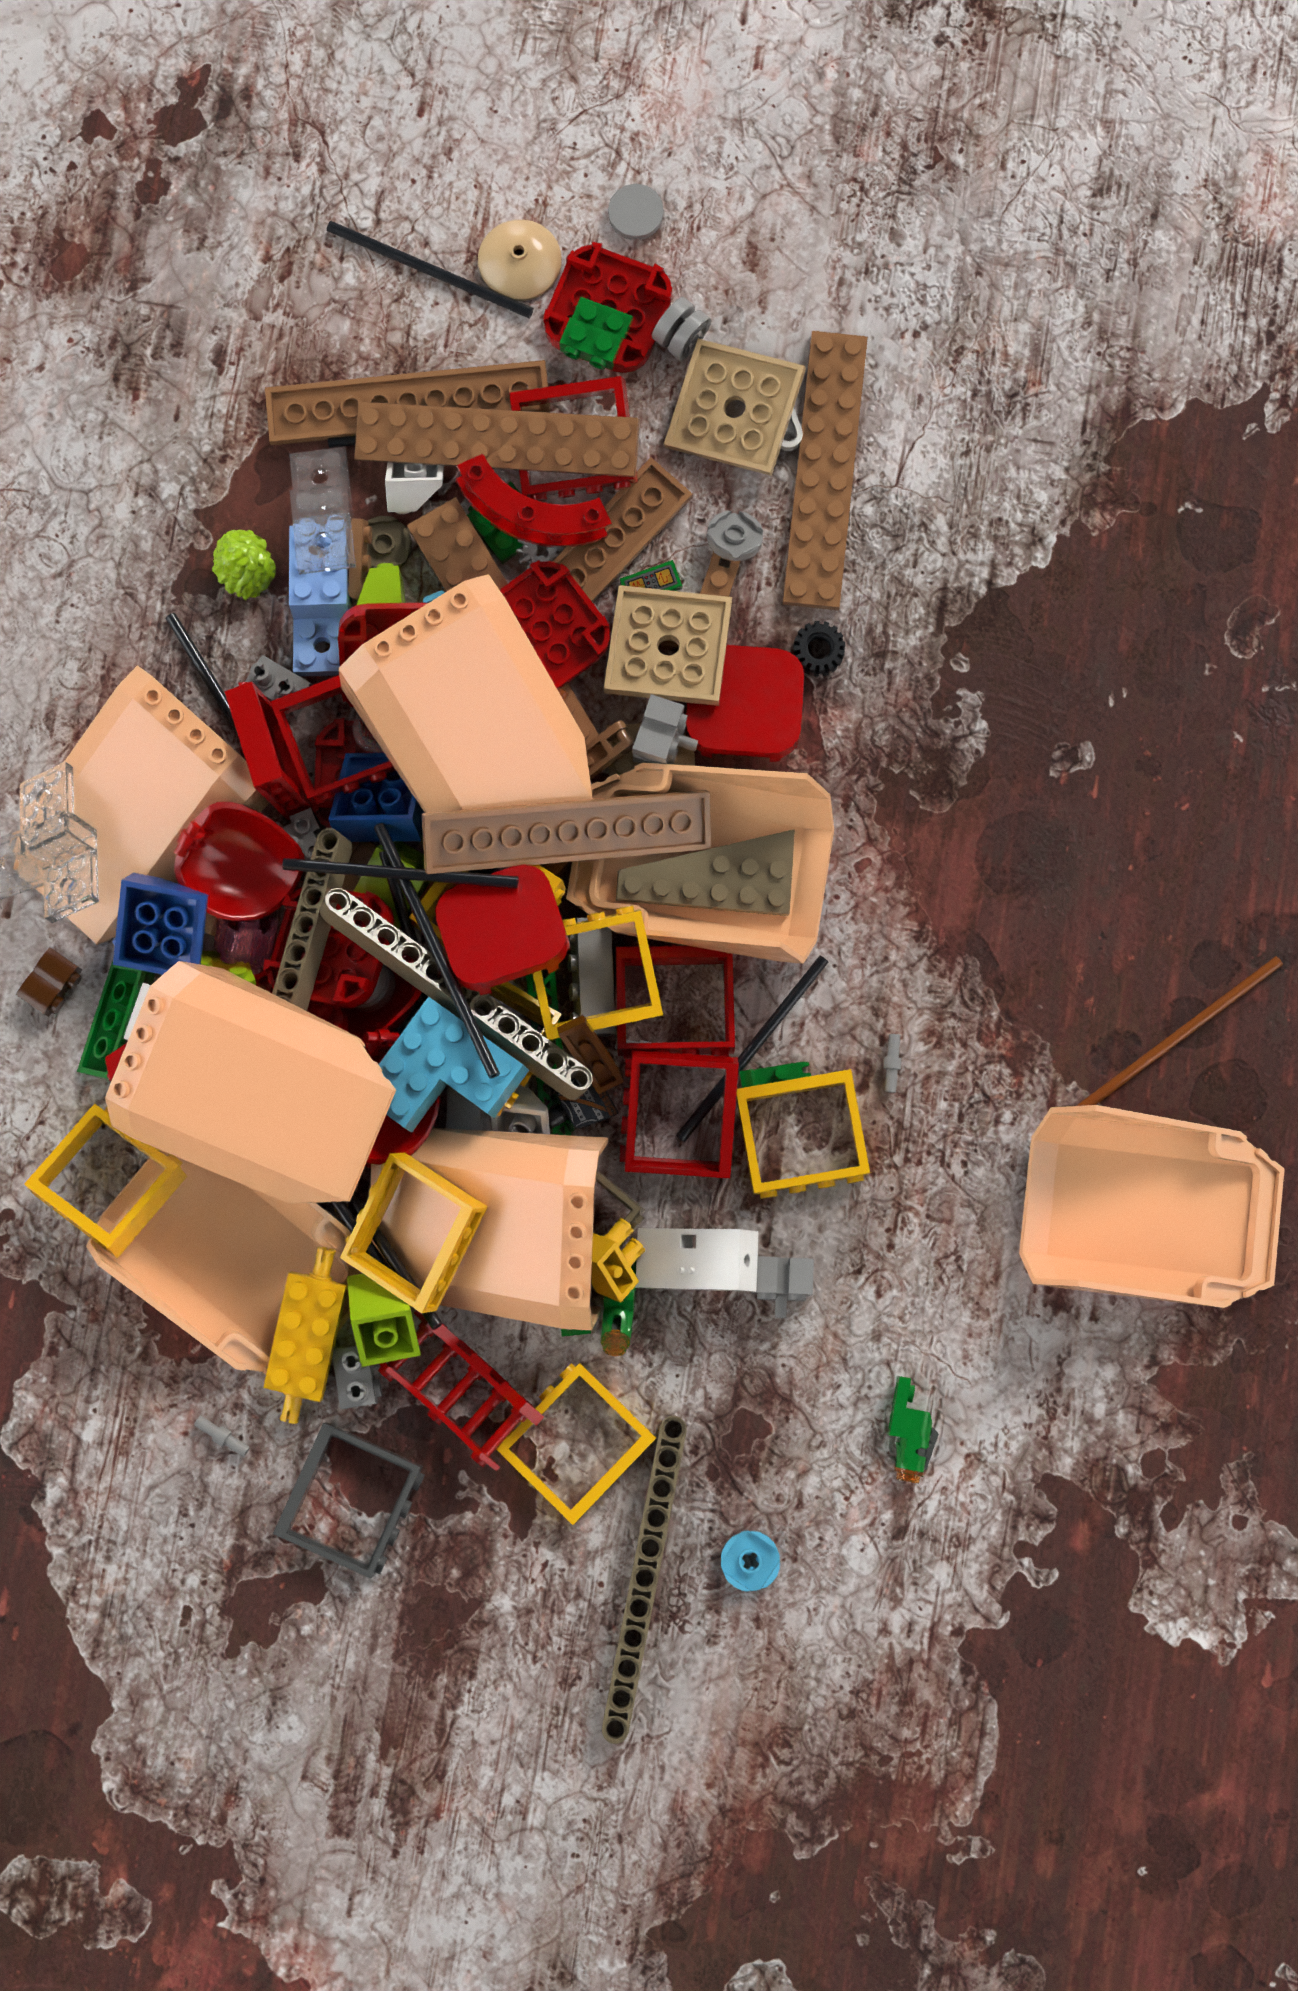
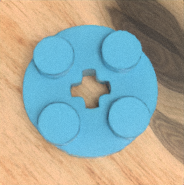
[721,1530,780,1591]

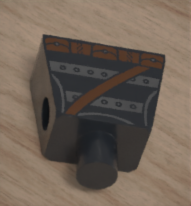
[548,1078,619,1132]

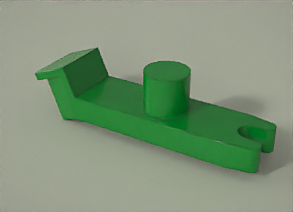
[739,1062,811,1088]

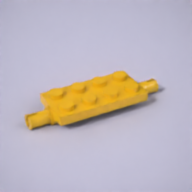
[263,1246,348,1424]

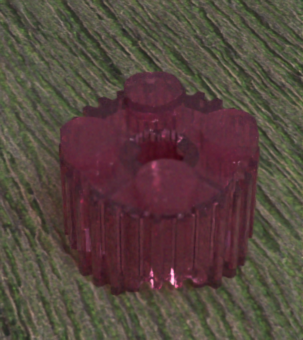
[214,916,278,967]

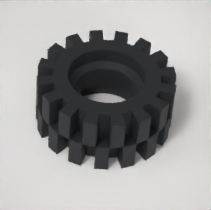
[793,621,845,677]

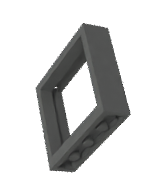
[273,1422,425,1579]

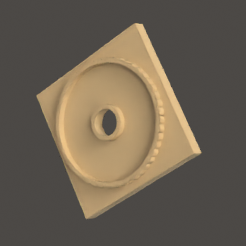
[664,338,806,476]
[604,585,732,706]

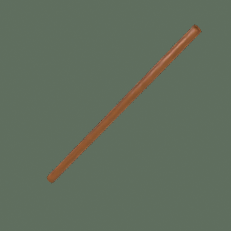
[1076,956,1283,1106]

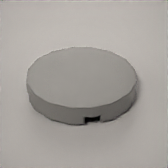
[608,183,664,240]
[706,510,763,561]

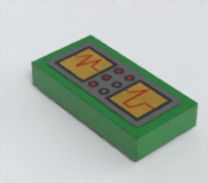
[620,560,683,591]

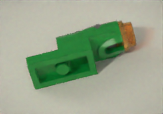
[600,1260,637,1356]
[887,1376,939,1484]

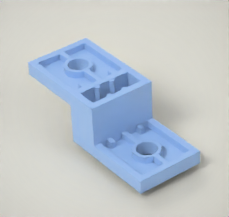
[289,524,352,676]

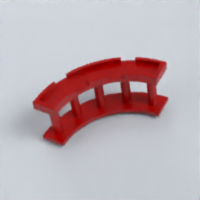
[456,454,612,547]
[378,1310,544,1471]

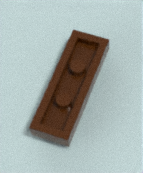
[557,1015,625,1094]

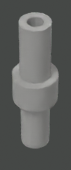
[883,1034,902,1093]
[194,1415,250,1457]

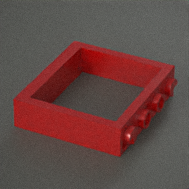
[509,376,638,501]
[270,675,396,805]
[224,681,313,820]
[616,946,735,1059]
[619,1050,739,1178]

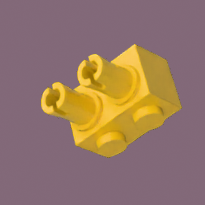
[591,1218,645,1303]

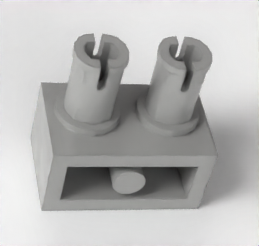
[245,655,312,719]
[332,1346,382,1410]

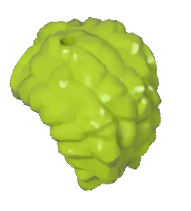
[212,530,276,600]

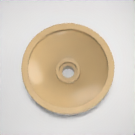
[478,219,562,301]

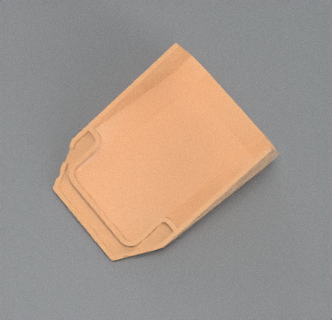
[338,574,593,813]
[13,665,270,945]
[566,762,834,964]
[105,961,396,1204]
[1019,1105,1284,1308]
[371,1128,608,1330]
[86,1150,362,1374]

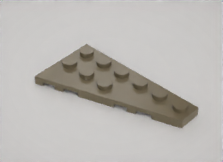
[616,829,795,916]

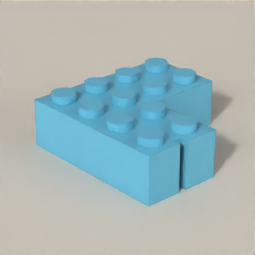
[378,997,529,1132]

